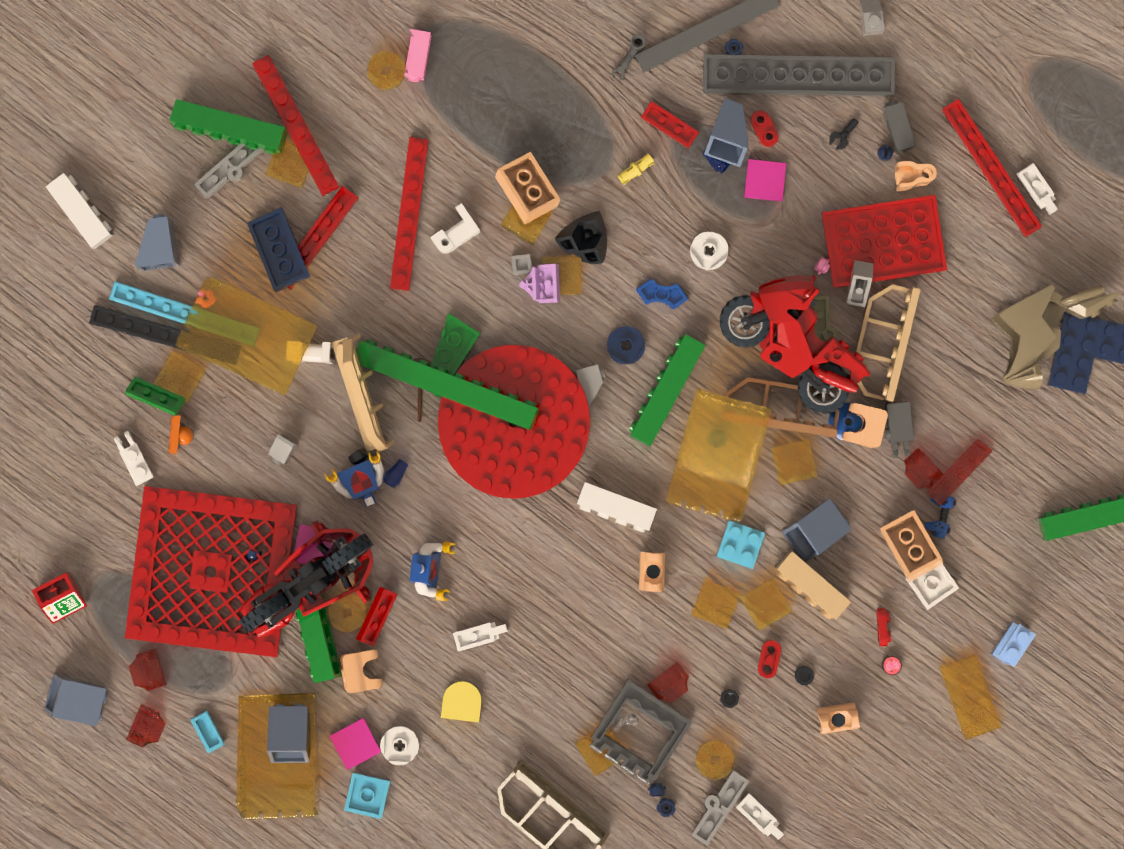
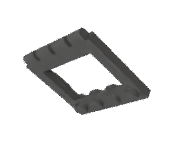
[589,680,692,785]

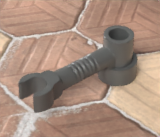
[611,34,646,82]

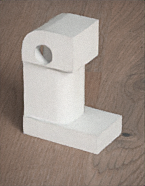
[430,203,480,253]
[286,341,335,364]

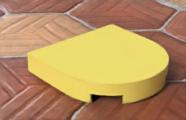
[441,681,481,722]

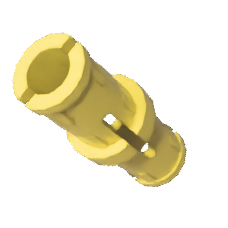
[617,153,655,185]

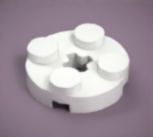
[690,232,728,270]
[380,726,419,765]

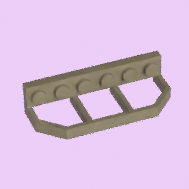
[497,759,610,849]

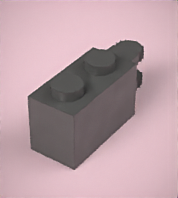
[882,402,914,458]

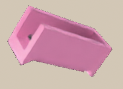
[404,29,432,83]

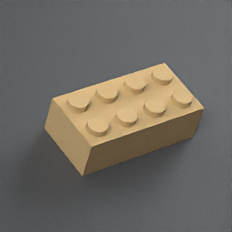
[774,551,851,620]

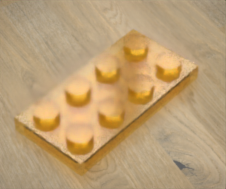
[939,654,1002,740]

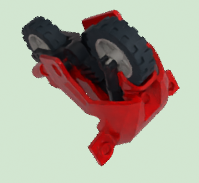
[720,274,870,414]
[239,520,373,637]

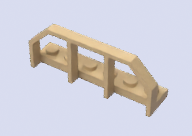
[855,284,921,403]
[331,334,395,452]

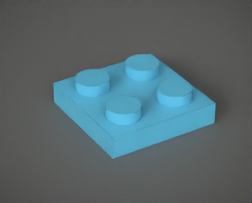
[716,520,765,569]
[344,772,390,819]

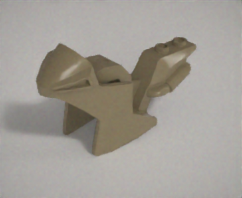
[992,284,1120,389]

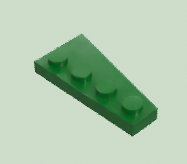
[430,313,481,398]

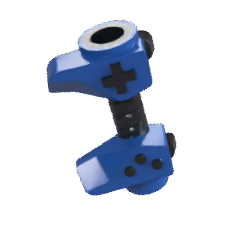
[925,495,957,539]

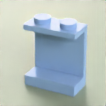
[991,622,1036,667]

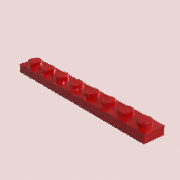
[252,55,339,196]
[942,99,1042,237]
[390,137,429,291]

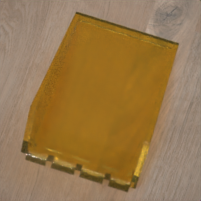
[175,276,317,396]
[665,389,772,523]
[236,693,320,820]

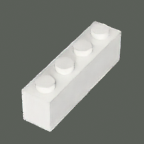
[45,173,113,249]
[577,482,657,533]

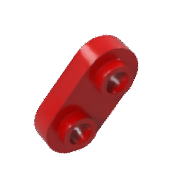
[750,110,779,147]
[876,608,891,647]
[757,640,781,678]

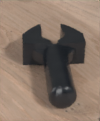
[829,118,859,150]

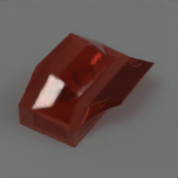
[904,448,944,489]
[129,648,167,691]
[647,661,689,703]
[126,704,166,748]

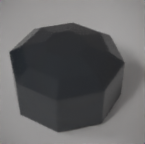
[348,448,367,465]
[720,689,739,708]

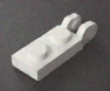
[114,431,154,486]

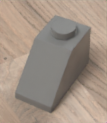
[859,0,885,36]
[846,260,873,307]
[576,364,606,407]
[268,434,298,466]

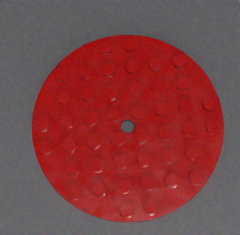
[438,345,591,499]

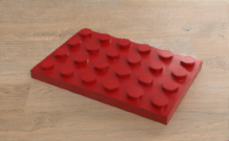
[821,195,947,288]

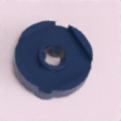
[607,326,645,365]

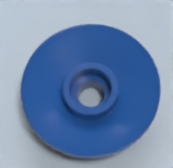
[828,403,862,441]

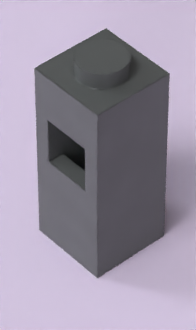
[882,100,916,154]

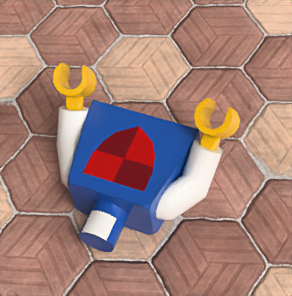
[324,450,384,507]
[410,541,456,601]

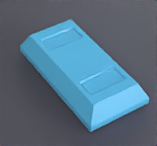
[190,711,225,753]

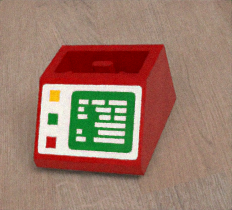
[31,572,87,624]

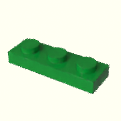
[125,377,185,416]

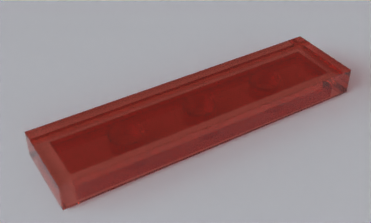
[926,438,993,506]

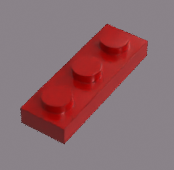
[641,101,699,149]
[356,587,398,646]

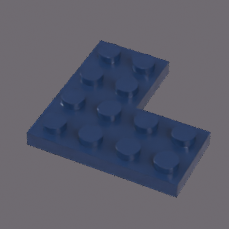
[1047,312,1124,394]

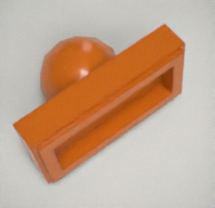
[168,415,193,454]

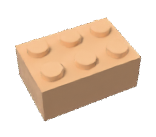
[495,152,561,224]
[880,510,943,582]

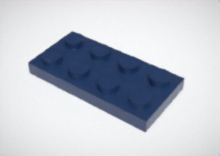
[247,207,311,292]

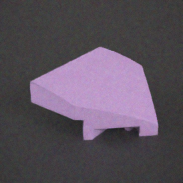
[519,264,560,303]

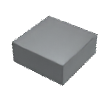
[511,254,532,276]

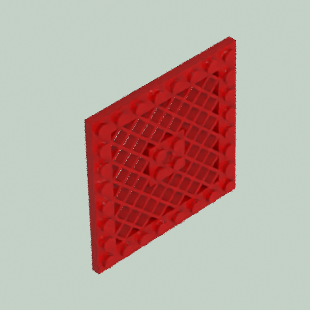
[125,486,297,657]

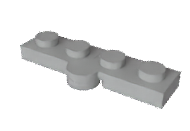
[194,144,264,200]
[691,770,749,846]

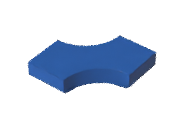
[635,279,688,310]

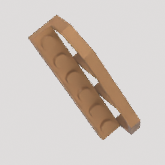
[721,377,840,438]

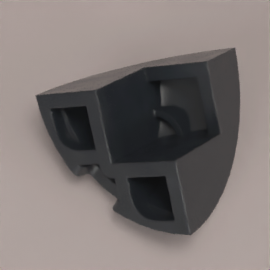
[555,211,607,264]

